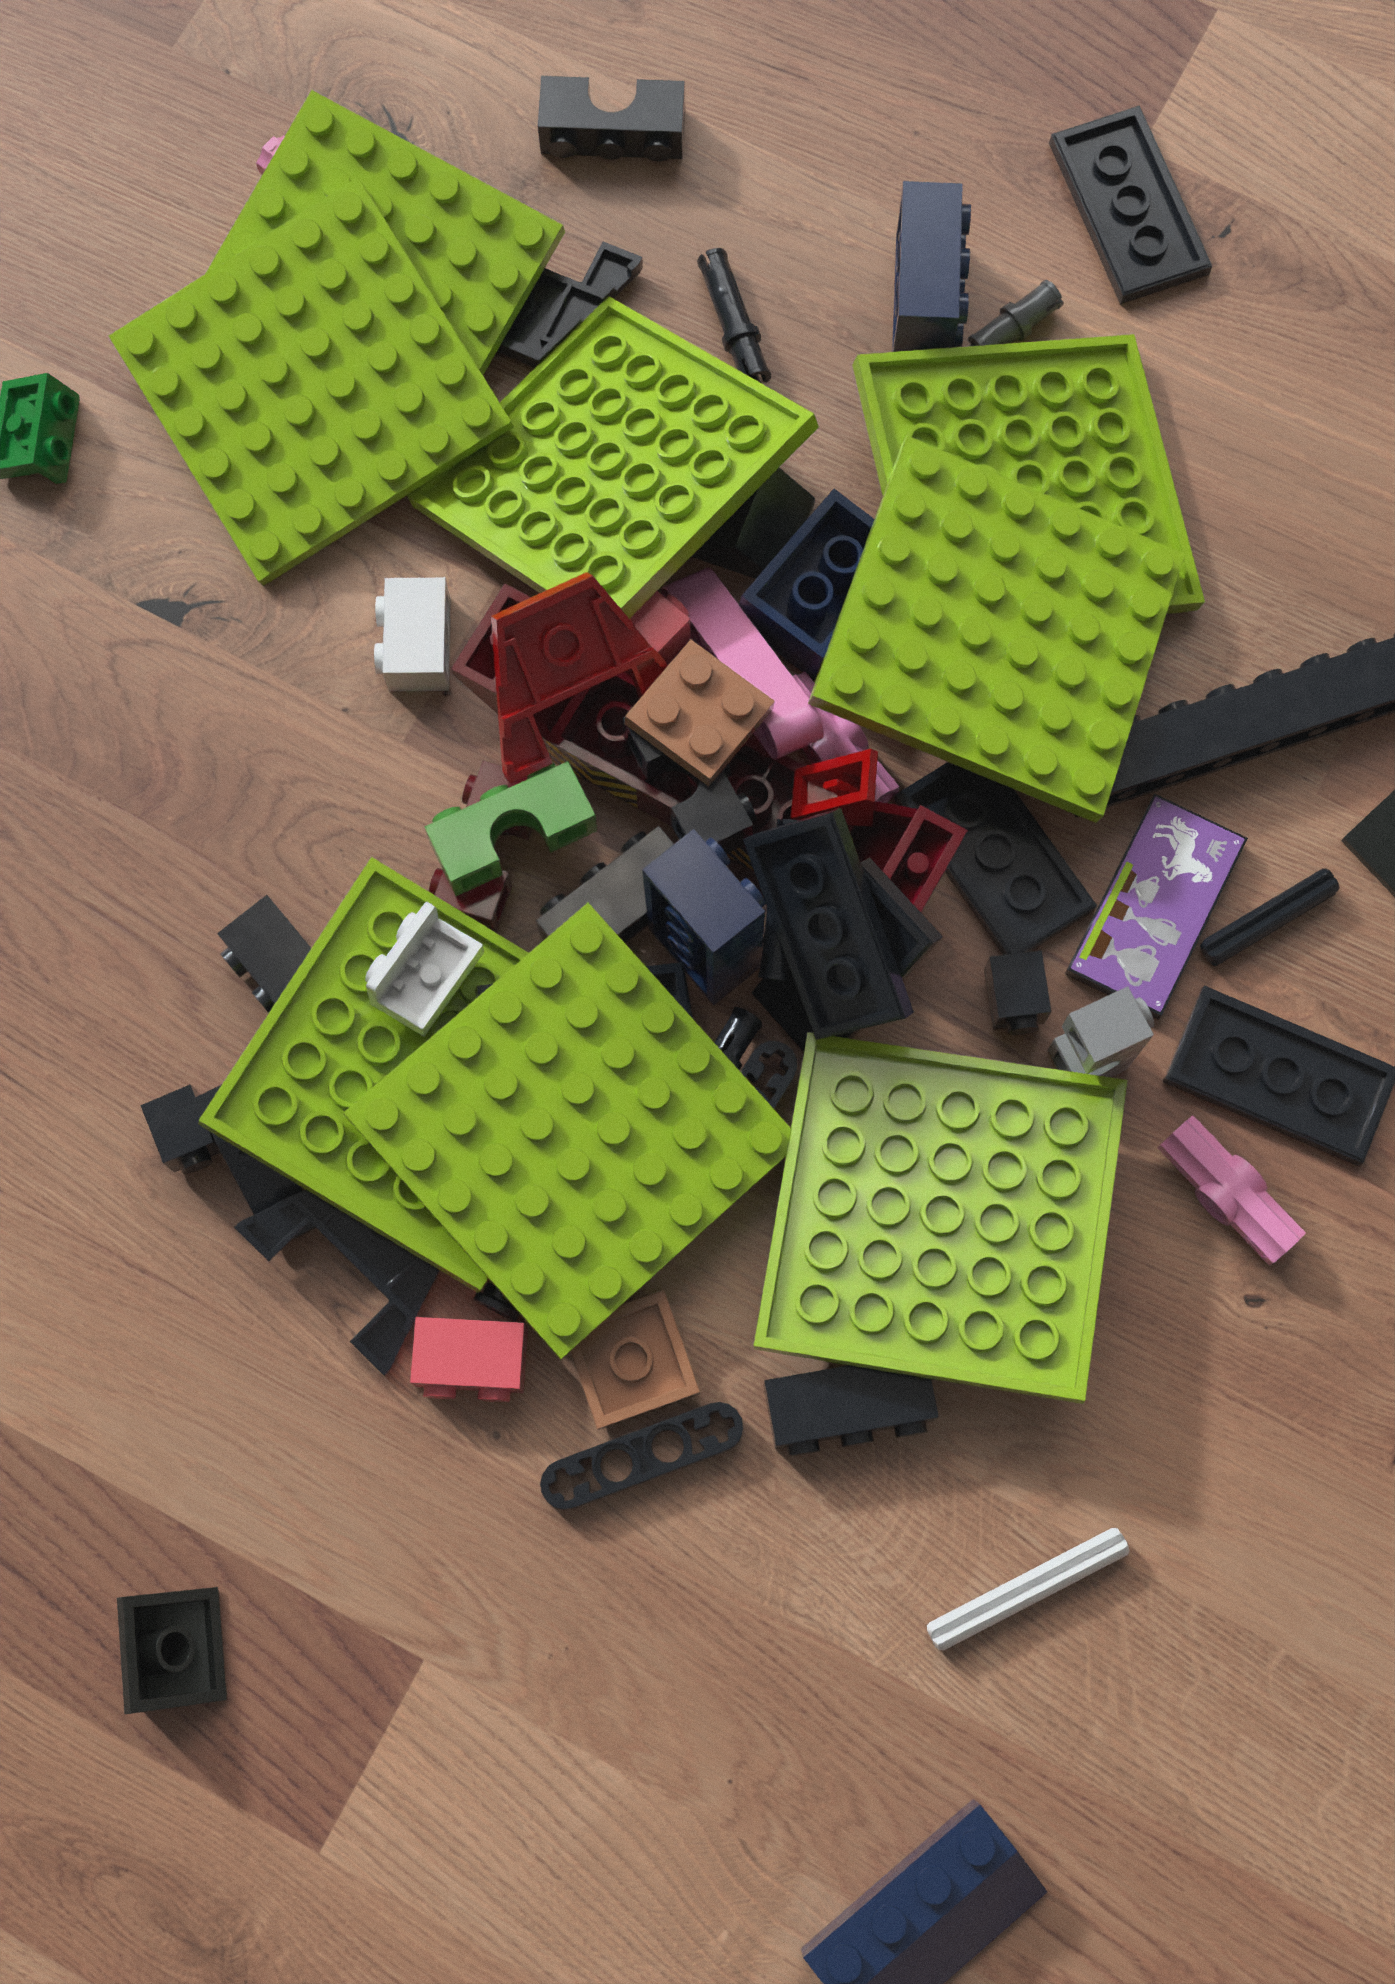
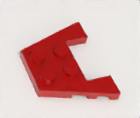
[491,572,668,783]

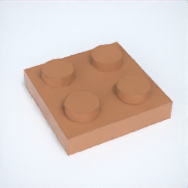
[625,639,775,786]
[571,1290,700,1430]

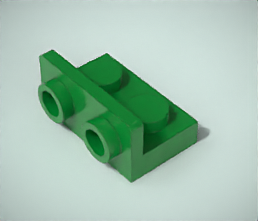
[0,373,80,484]

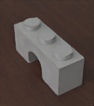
[1048,986,1154,1077]

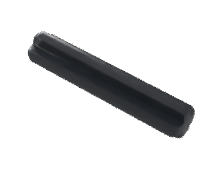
[1200,868,1340,966]

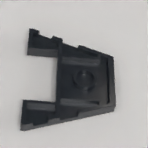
[497,241,643,368]
[234,1189,439,1376]

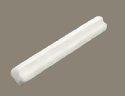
[927,1528,1130,1650]

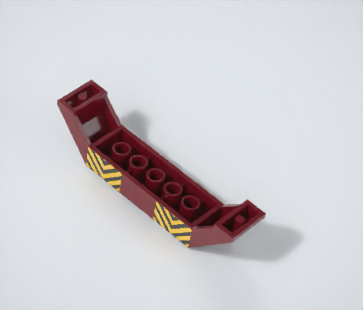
[451,584,968,913]

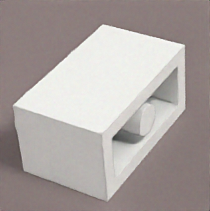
[374,577,451,691]

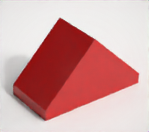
[791,748,878,827]

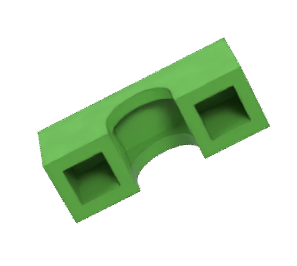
[424,761,597,896]

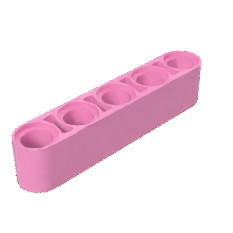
[661,567,824,760]

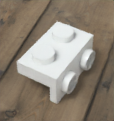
[365,902,484,1037]

